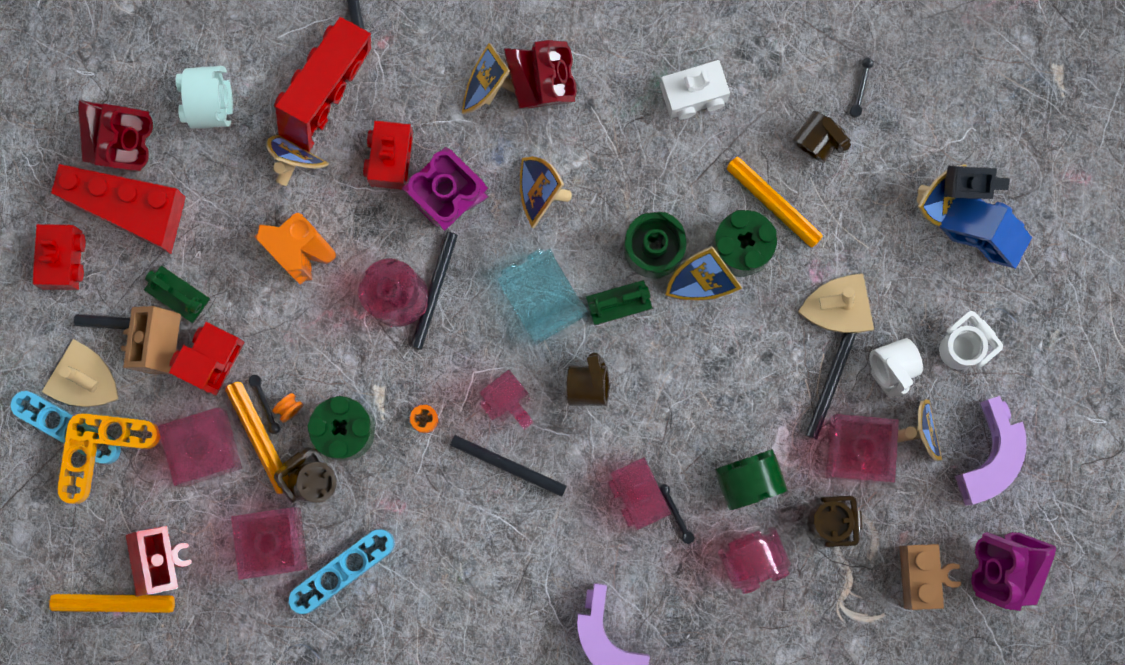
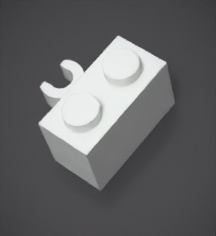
[660,60,730,120]

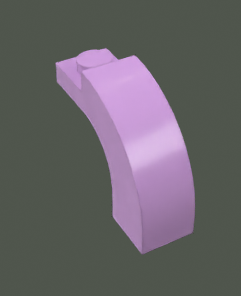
[955,396,1026,506]
[577,583,650,665]

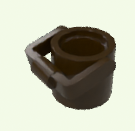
[792,111,851,163]
[567,353,610,406]
[274,447,337,504]
[807,495,863,547]

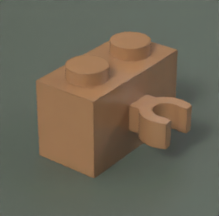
[121,306,181,374]
[899,544,961,610]

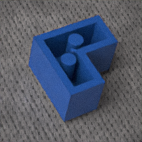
[940,198,1032,269]

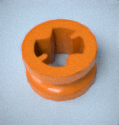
[272,393,304,423]
[410,405,439,433]

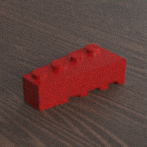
[274,17,371,152]
[51,164,186,254]

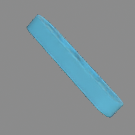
[11,391,121,464]
[289,529,395,614]

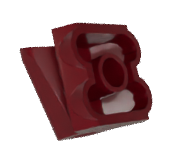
[504,40,577,109]
[78,100,153,171]

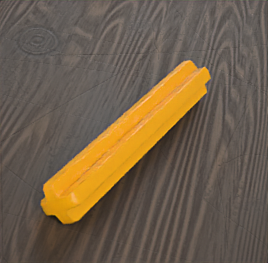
[727,157,823,248]
[225,382,289,494]
[49,594,175,613]

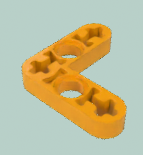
[58,413,161,504]

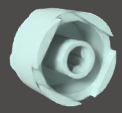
[176,66,233,129]

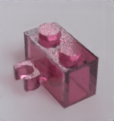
[479,369,534,430]
[607,457,671,531]

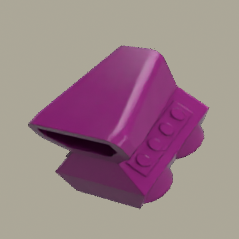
[402,147,489,231]
[971,532,1056,611]

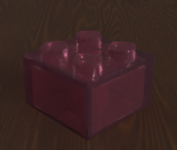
[158,407,243,487]
[826,414,899,484]
[231,507,308,580]

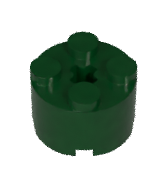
[712,210,777,277]
[624,212,687,279]
[307,396,375,461]
[715,449,788,511]

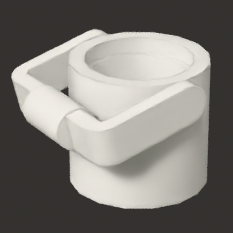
[939,311,1003,370]
[869,338,923,398]

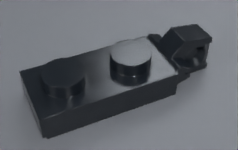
[944,166,1010,199]

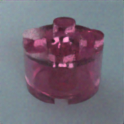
[358,258,428,327]
[718,527,791,594]

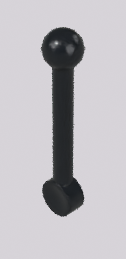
[850,58,874,118]
[249,375,281,434]
[658,484,695,544]

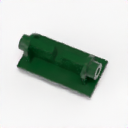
[144,265,210,323]
[586,280,653,326]

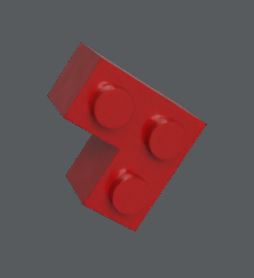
[169,322,245,396]

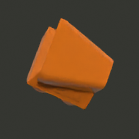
[254,213,336,285]

